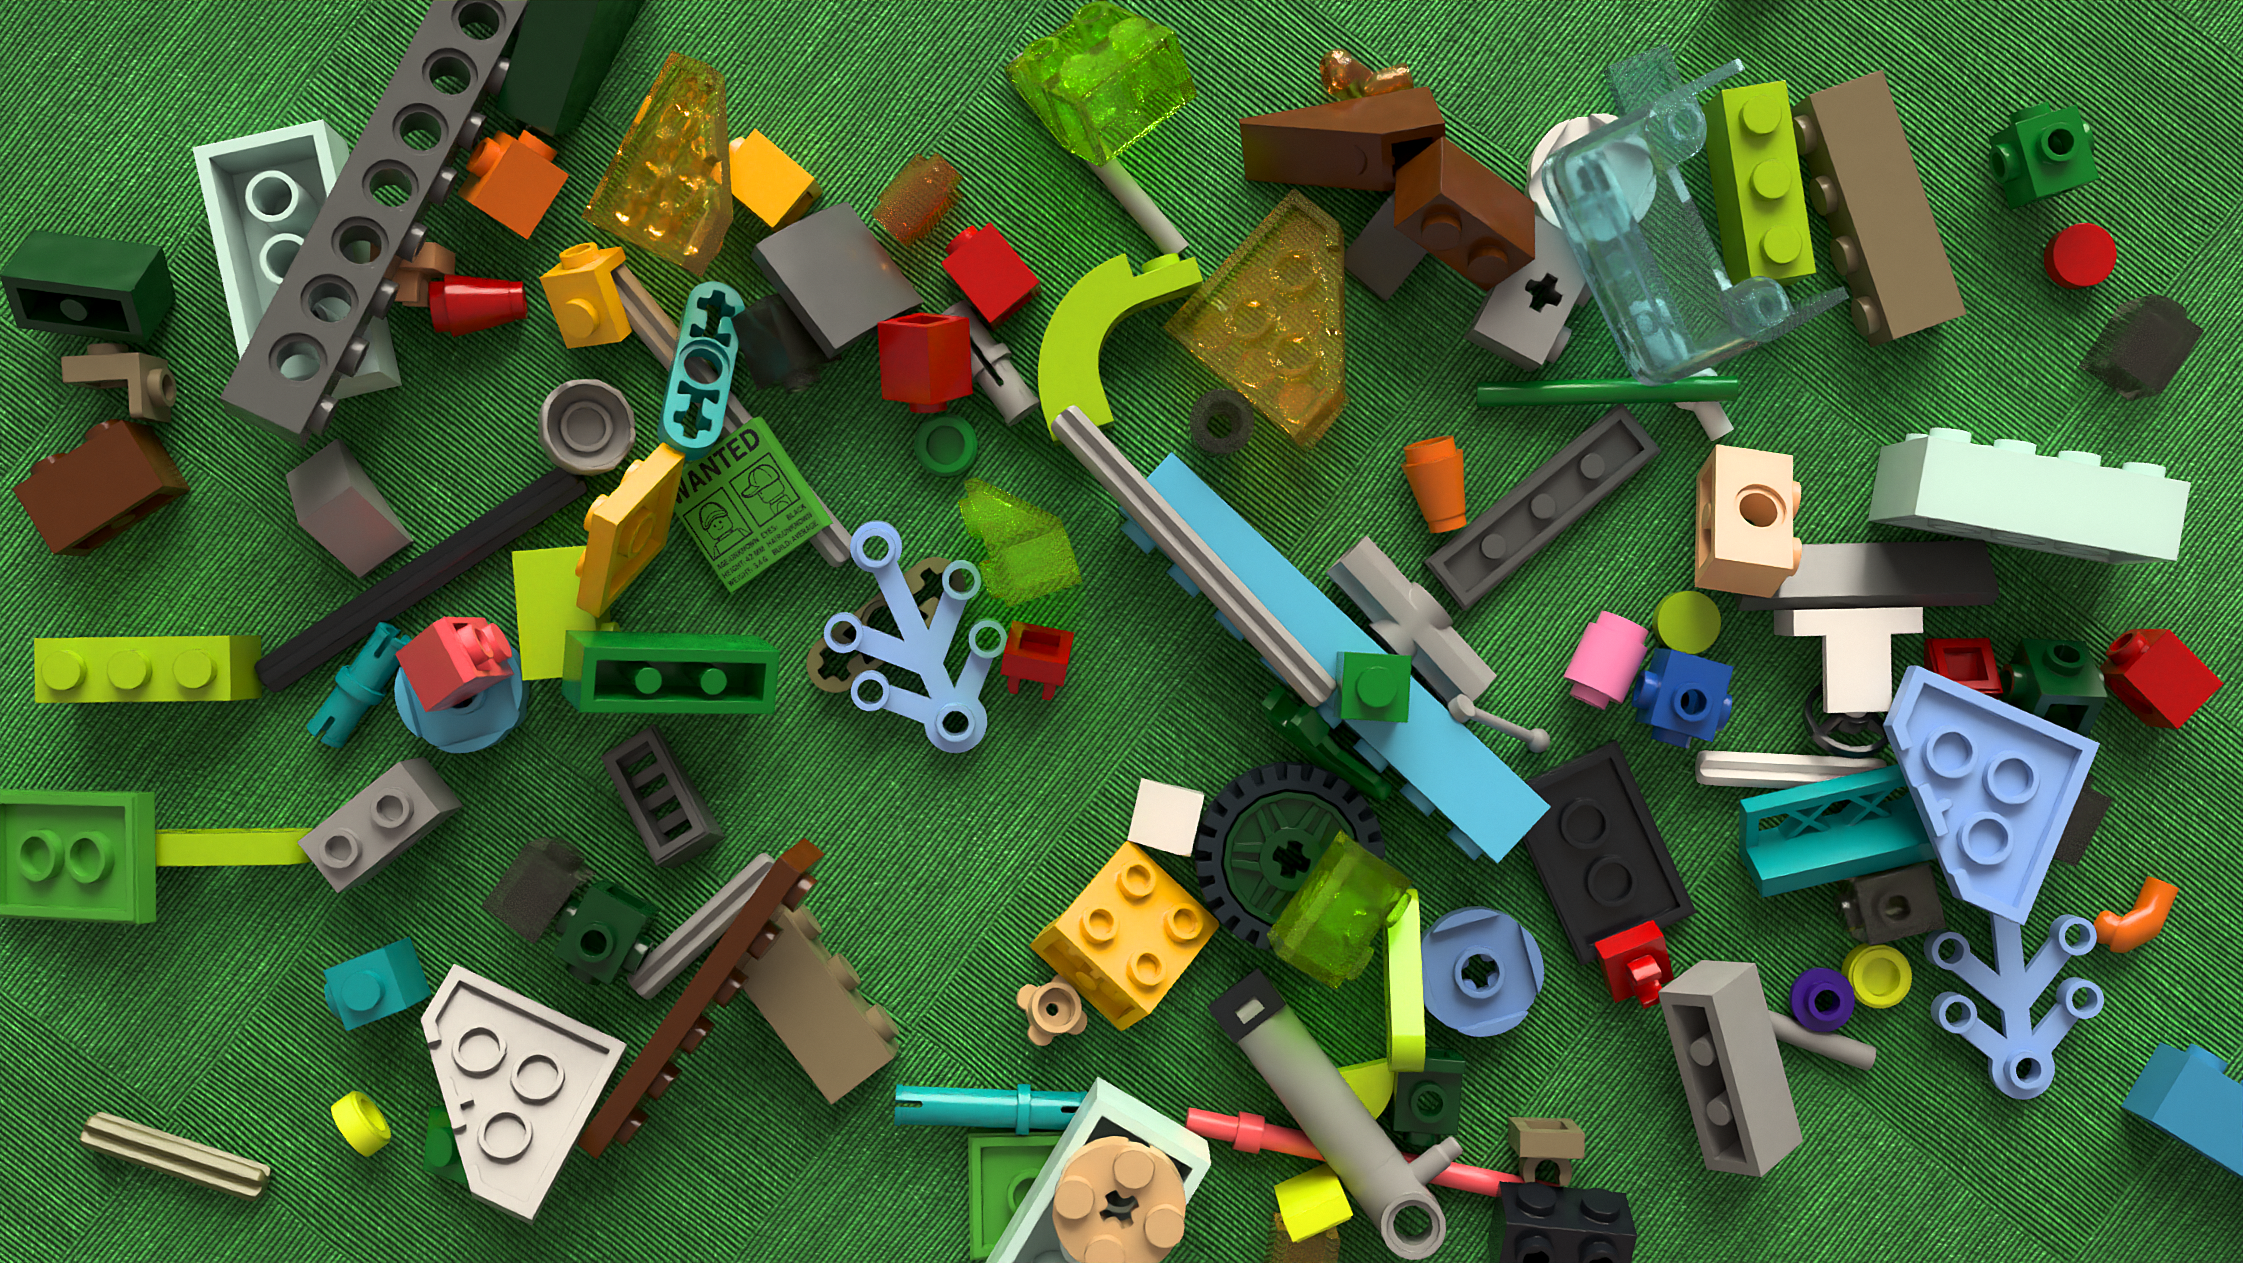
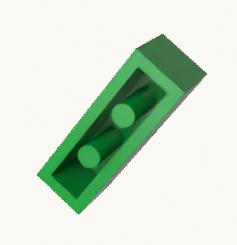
[561,630,780,714]

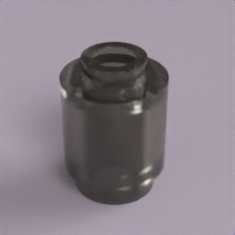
[1188,389,1255,459]

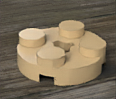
[1052,1136,1186,1263]

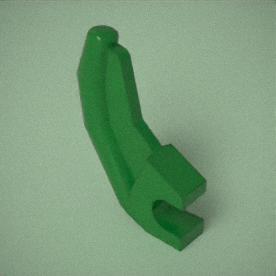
[1261,684,1392,801]

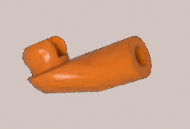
[2093,876,2179,953]

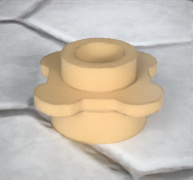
[1016,974,1087,1046]

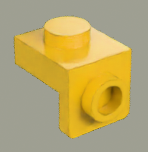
[539,242,633,349]

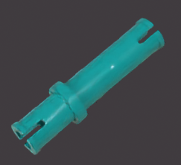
[894,1084,1087,1135]

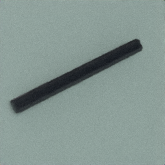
[254,466,589,693]

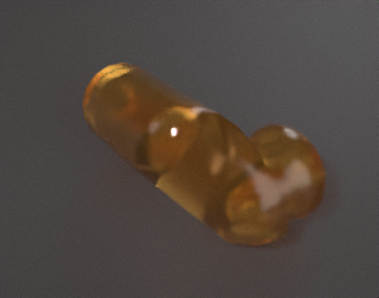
[1319,48,1414,101]

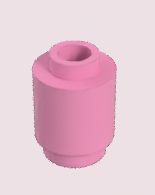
[1563,611,1649,710]

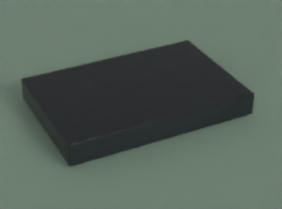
[1520,739,1697,966]

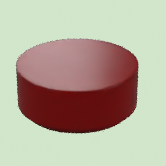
[2044,223,2117,290]

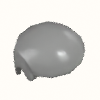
[537,379,636,476]

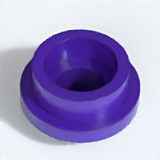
[1789,967,1855,1032]

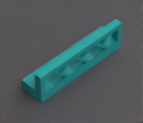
[1739,764,1937,898]

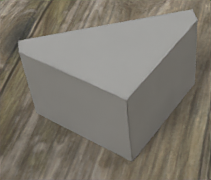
[286,438,414,578]

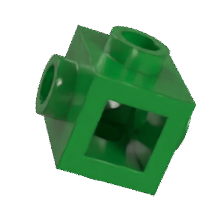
[1988,102,2099,210]

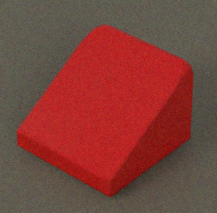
[1924,638,2003,700]

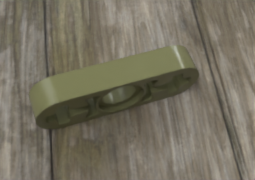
[806,557,967,693]

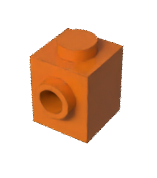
[457,130,569,240]

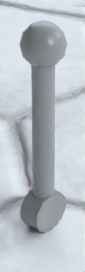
[1448,694,1550,753]

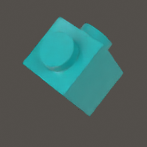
[323,936,432,1031]

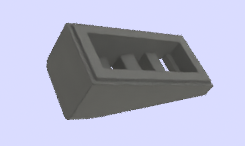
[601,724,725,869]

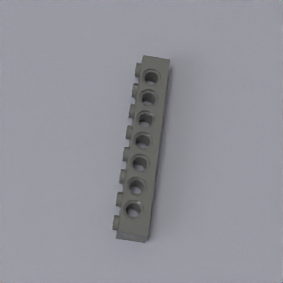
[220,0,530,448]

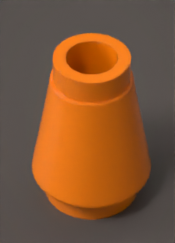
[1401,435,1467,533]

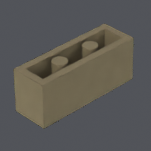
[742,904,900,1105]

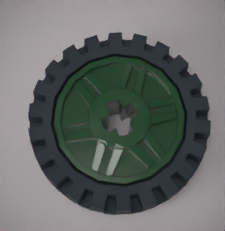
[1195,761,1386,954]

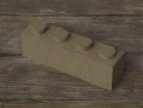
[1790,69,1967,348]

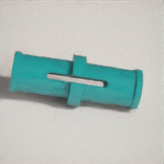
[306,622,412,748]

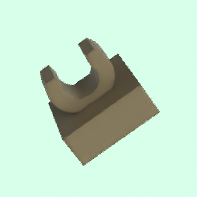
[1508,1117,1585,1186]

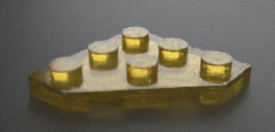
[580,51,733,278]
[1163,188,1345,447]

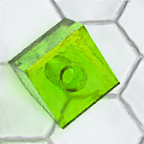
[1266,829,1413,990]

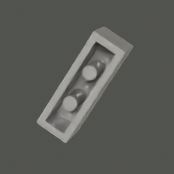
[1658,960,1803,1177]

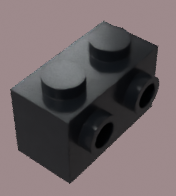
[1487,1181,1637,1263]

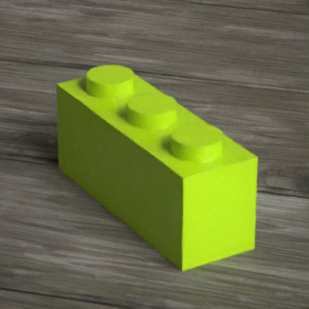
[1700,80,1816,295]
[34,635,262,703]

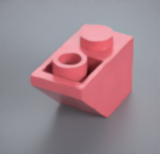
[395,617,514,712]

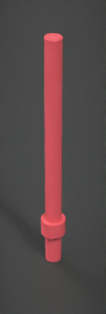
[1184,1107,1560,1197]

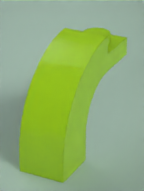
[1038,253,1203,447]

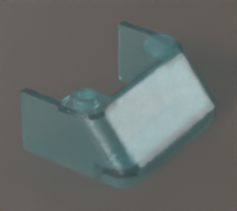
[1541,57,1849,387]

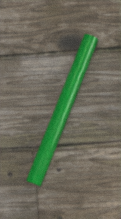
[1476,375,1739,407]

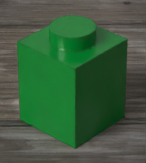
[1333,652,1412,723]

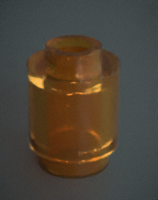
[871,152,965,249]

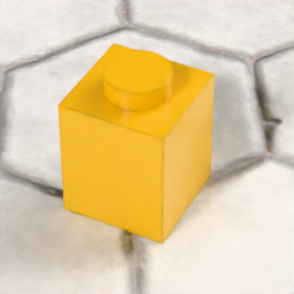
[714,129,823,233]

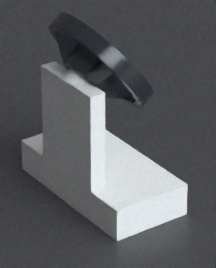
[1774,607,1923,759]

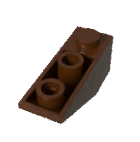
[1239,86,1446,191]

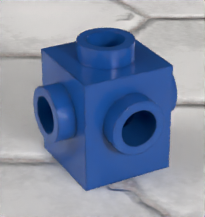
[1632,648,1734,749]

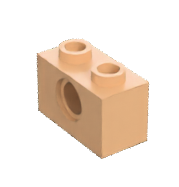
[1695,444,1802,598]

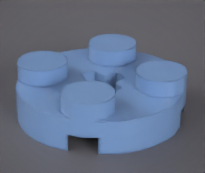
[1420,906,1544,1037]

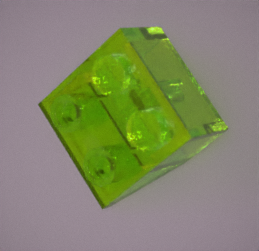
[1003,0,1198,168]
[957,477,1084,609]

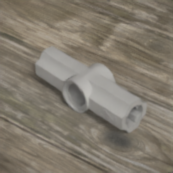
[1325,535,1497,706]

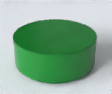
[914,413,979,478]

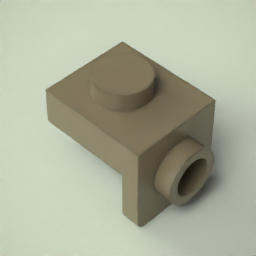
[61,343,177,423]

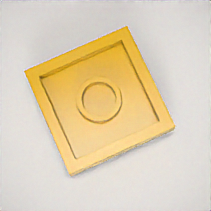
[575,442,686,618]

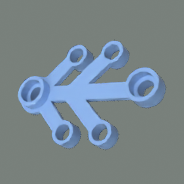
[824,520,1007,753]
[1923,913,2104,1100]

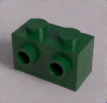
[0,230,176,344]

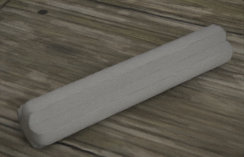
[627,853,776,1000]

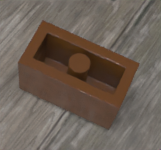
[1394,136,1535,291]
[12,419,191,557]

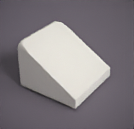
[1127,778,1204,857]

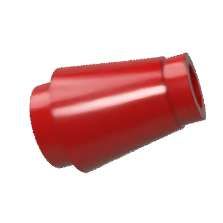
[428,274,528,338]

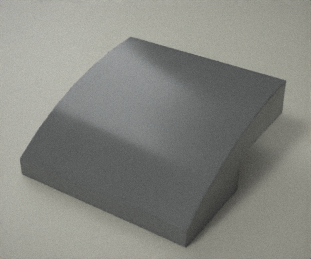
[750,202,924,359]

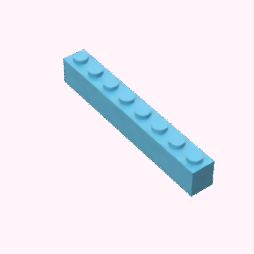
[1118,452,1551,864]

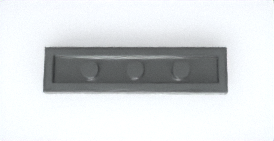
[1422,404,1661,611]
[1734,540,2000,611]

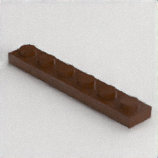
[577,838,825,1159]

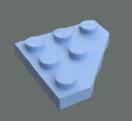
[1883,666,2100,925]

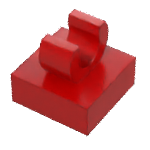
[1000,620,1075,700]
[1594,920,1674,1009]

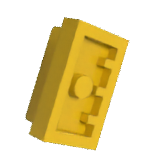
[1029,840,1219,1032]

